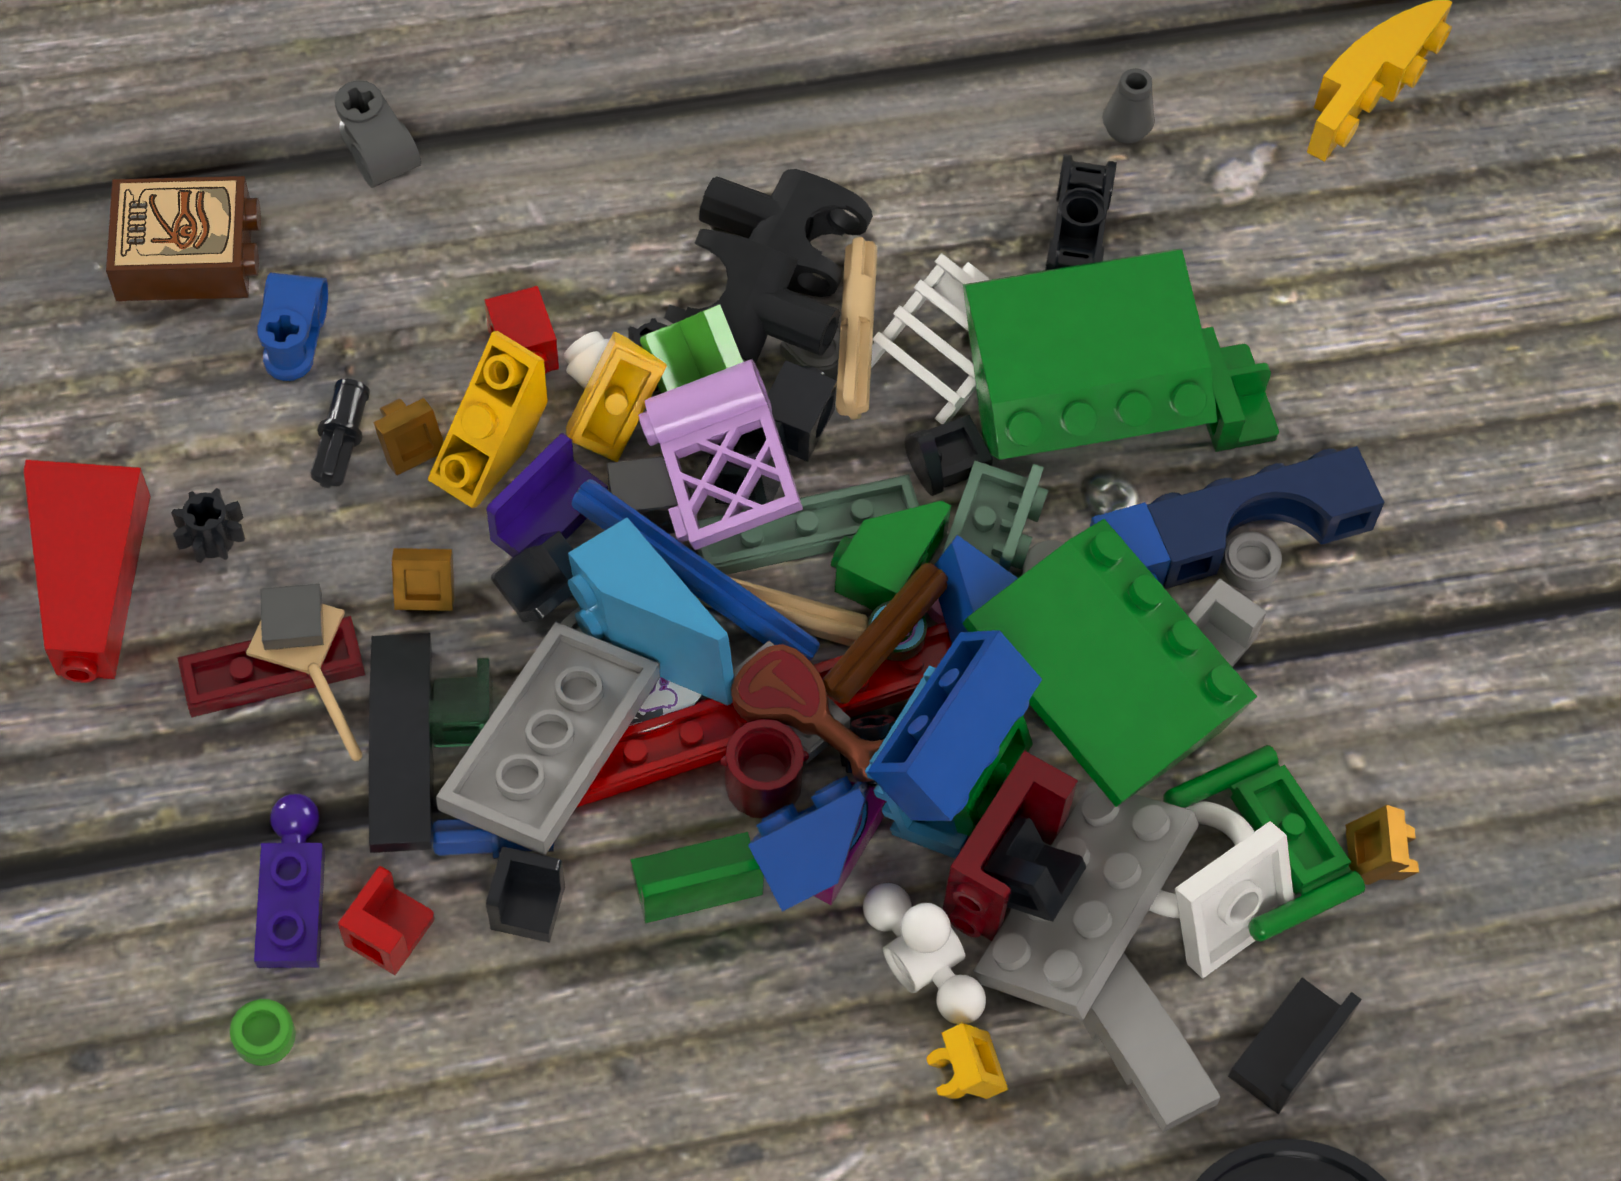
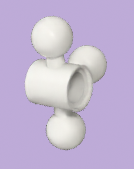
[863,883,986,1025]

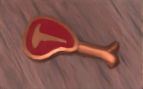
[731,644,884,782]

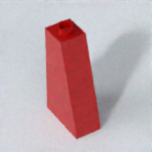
[23,460,151,683]

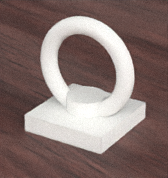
[1149,801,1294,978]

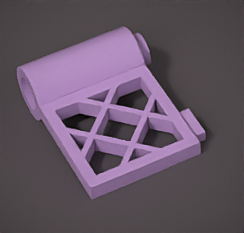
[638,359,803,550]

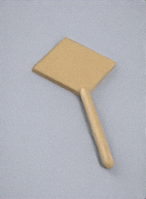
[246,604,362,761]

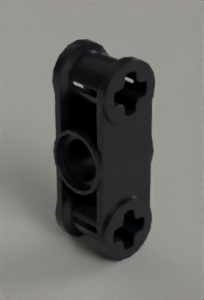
[1045,154,1117,271]

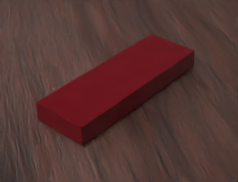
[177,616,365,717]

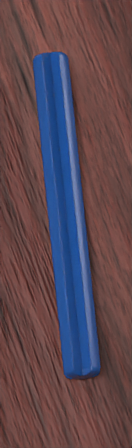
[571,479,820,661]

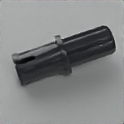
[310,379,370,488]

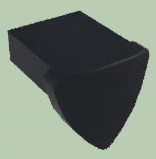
[904,415,993,496]

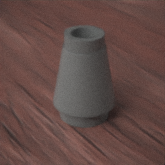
[1102,68,1155,144]

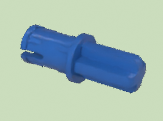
[432,818,554,859]

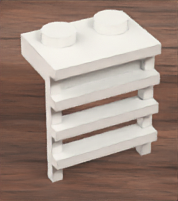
[871,253,990,424]

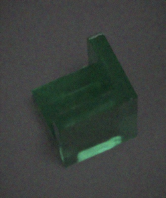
[429,658,493,748]

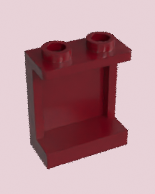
[942,750,1078,941]

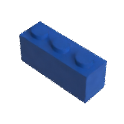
[867,630,1042,821]

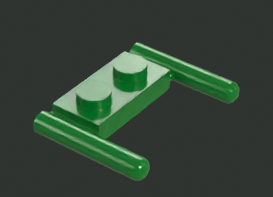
[1163,745,1365,942]

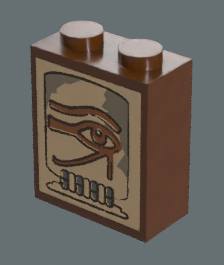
[106,176,261,301]

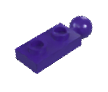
[254,793,325,968]

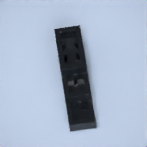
[369,633,434,853]

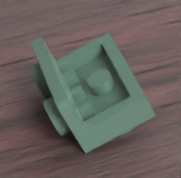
[942,461,1048,571]

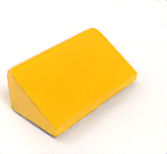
[566,332,667,462]

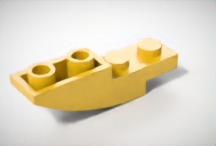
[1307,0,1453,162]

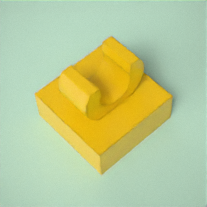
[926,1023,1008,1099]

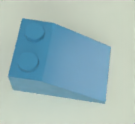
[568,518,734,706]

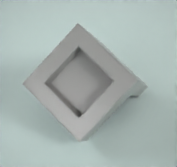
[1188,578,1267,667]

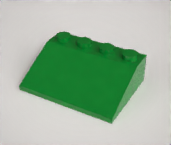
[962,249,1218,460]
[962,519,1257,807]

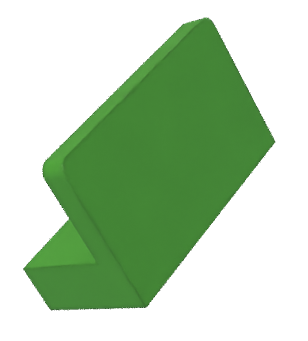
[640,305,743,393]

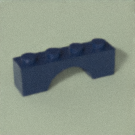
[1147,446,1385,589]

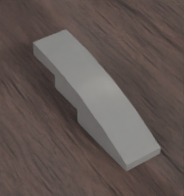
[1081,952,1221,1132]

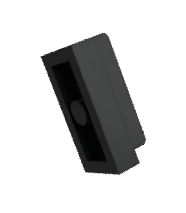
[1228,977,1362,1114]

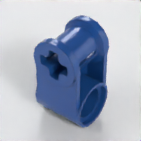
[257,272,328,381]

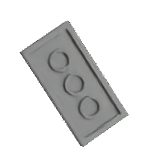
[436,622,660,856]
[973,782,1199,1020]

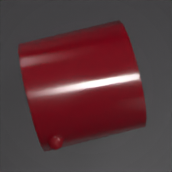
[720,719,809,819]

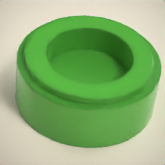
[230,999,296,1066]

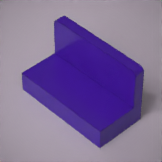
[486,433,608,557]

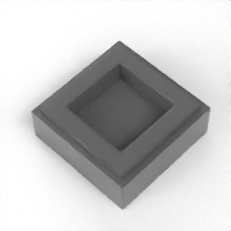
[260,584,324,650]

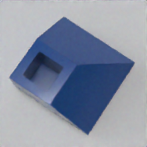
[748,775,870,912]

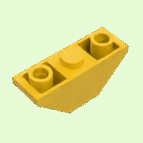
[427,331,548,508]

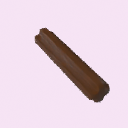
[823,563,948,704]

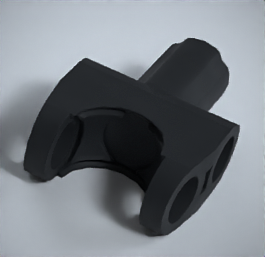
[699,169,873,297]
[664,229,840,364]

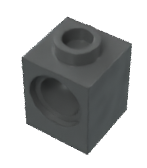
[607,456,692,534]

